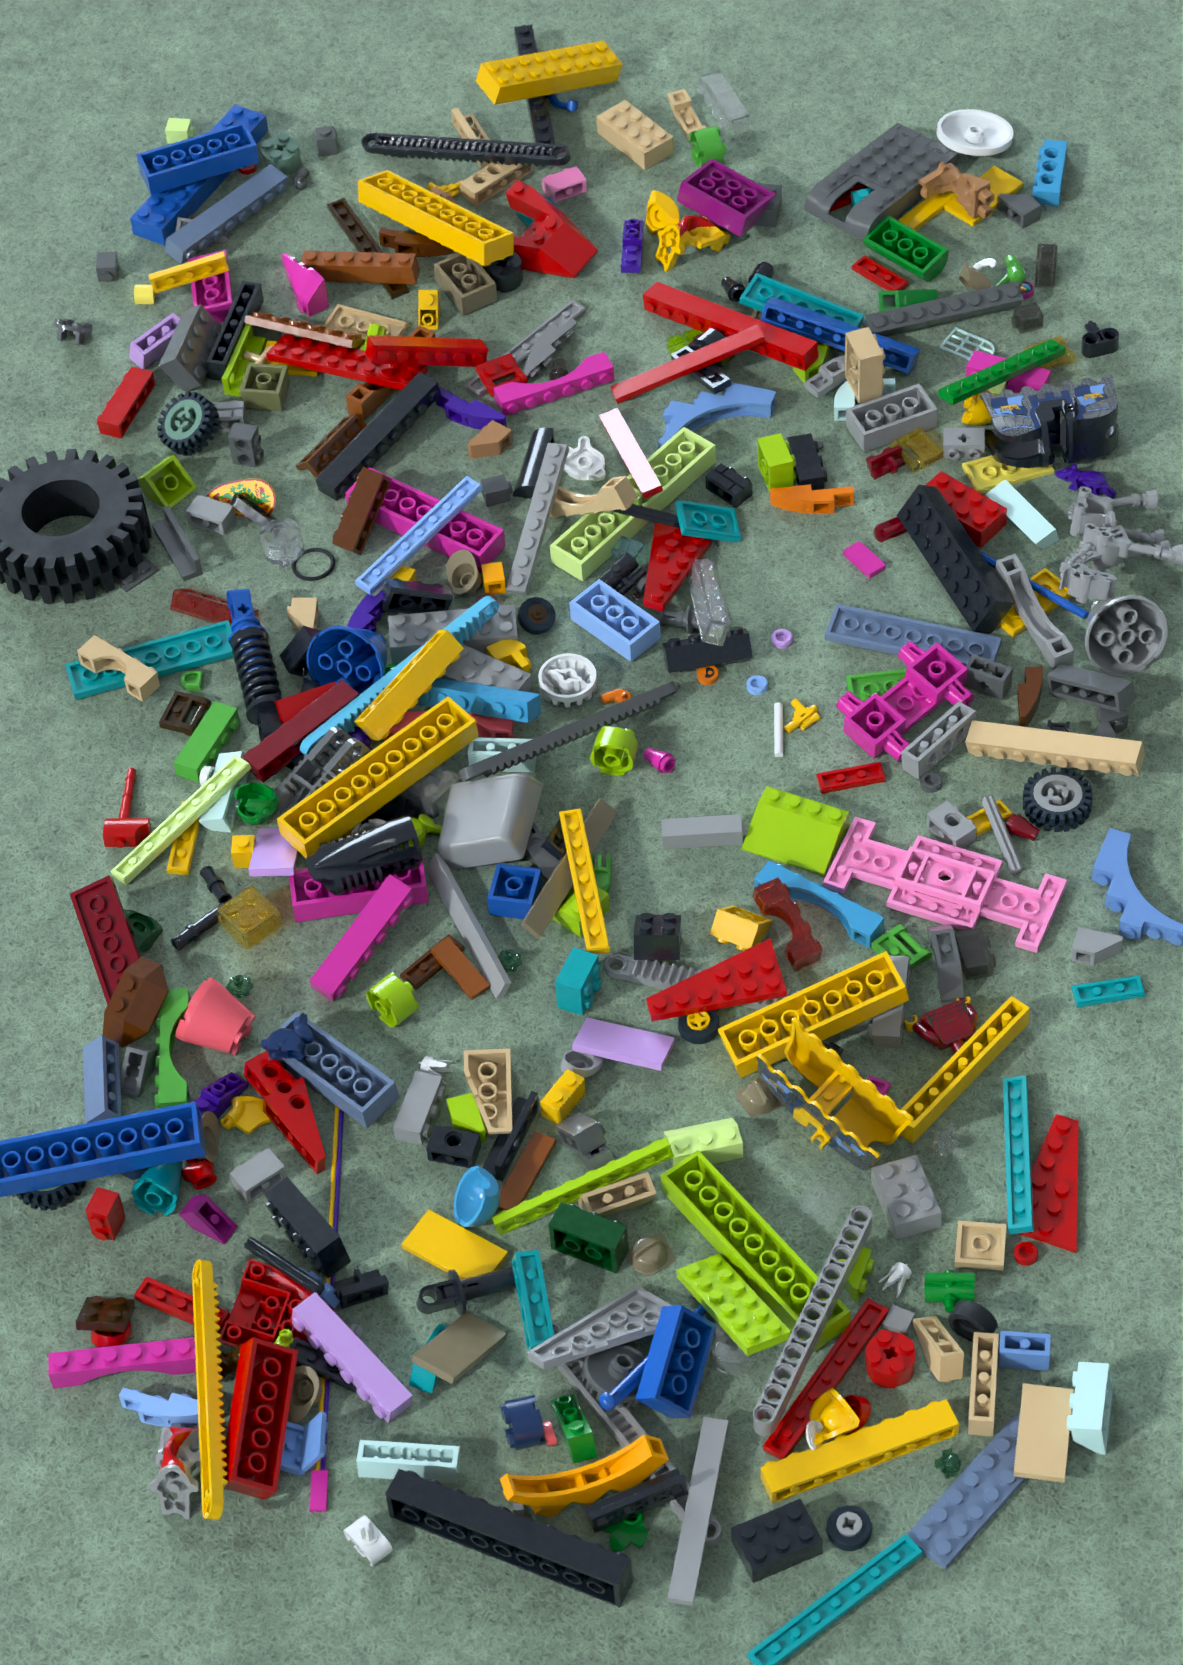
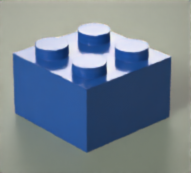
[487,863,543,919]

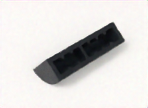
[513,427,555,499]

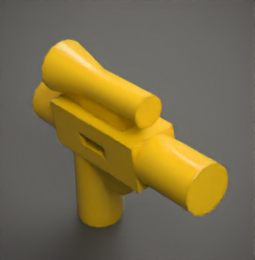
[427,180,462,198]
[784,698,821,734]

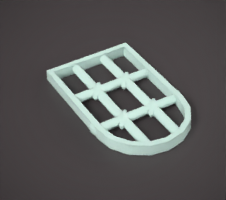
[939,327,995,361]

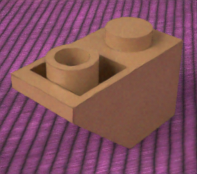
[467,420,513,459]

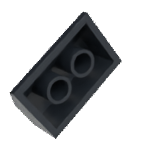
[383,578,453,614]

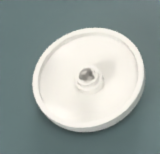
[937,109,1013,156]

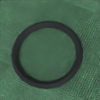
[292,548,335,581]

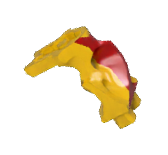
[655,215,731,272]

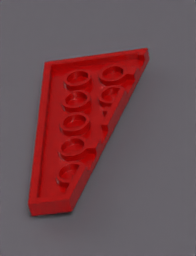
[643,522,712,612]
[646,938,787,1022]
[1007,1114,1078,1253]

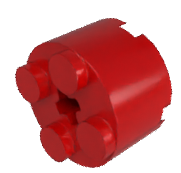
[865,1330,916,1389]

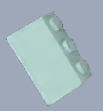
[1067,1362,1113,1455]

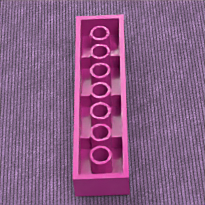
[345,467,506,573]

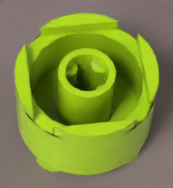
[590,726,638,776]
[366,972,420,1028]

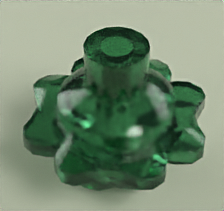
[497,949,522,973]
[225,975,254,999]
[934,1448,962,1479]

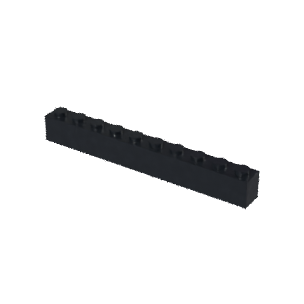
[514,25,557,158]

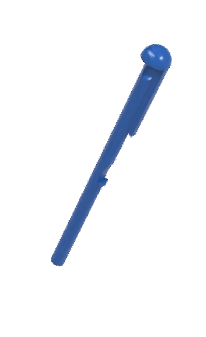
[979,550,1089,619]
[599,1304,707,1410]

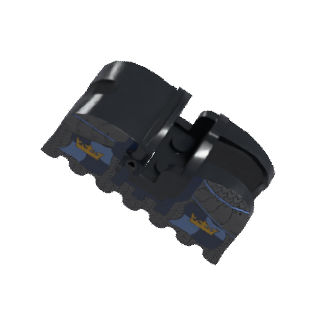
[980,375,1118,468]

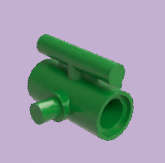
[925,1270,975,1313]

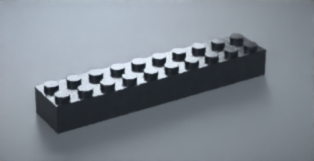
[385,1469,633,1607]

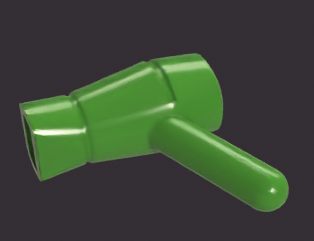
[996,255,1026,286]

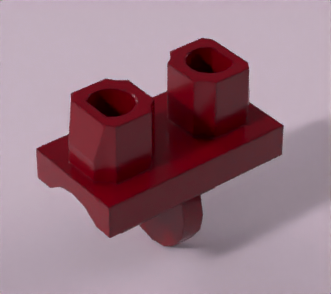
[866,445,905,479]

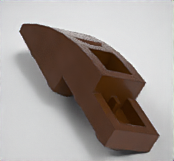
[379,227,456,257]

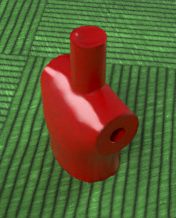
[182,1159,217,1190]

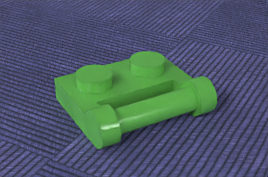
[871,924,932,970]

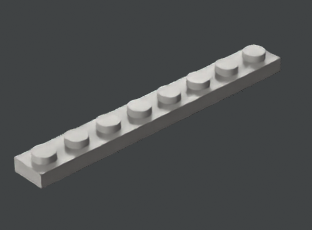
[506,443,569,596]

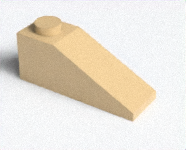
[913,1316,964,1382]

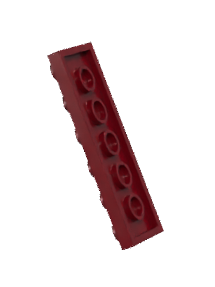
[70,875,140,1005]

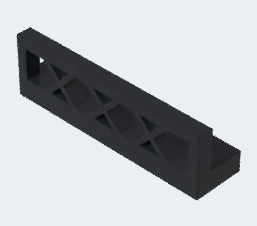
[482,1091,540,1182]
[584,1468,688,1533]

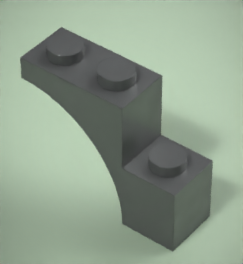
[1094,707,1128,738]

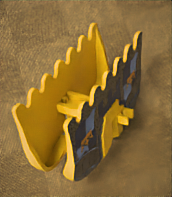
[757,1017,914,1171]

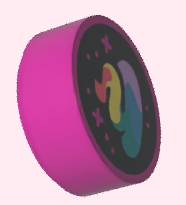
[1020,281,1034,299]

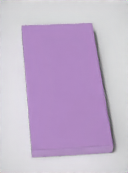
[249,828,299,877]
[572,1018,675,1071]

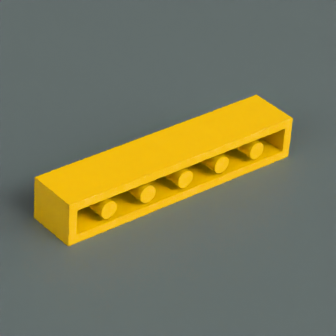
[354,630,464,740]

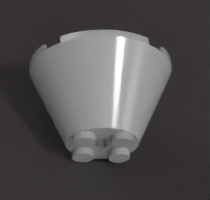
[1085,595,1168,677]

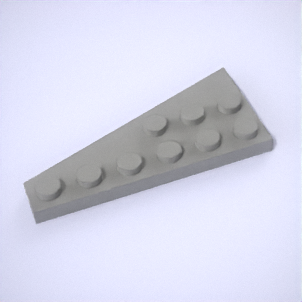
[527,1285,672,1370]

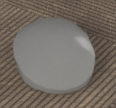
[560,1050,603,1078]

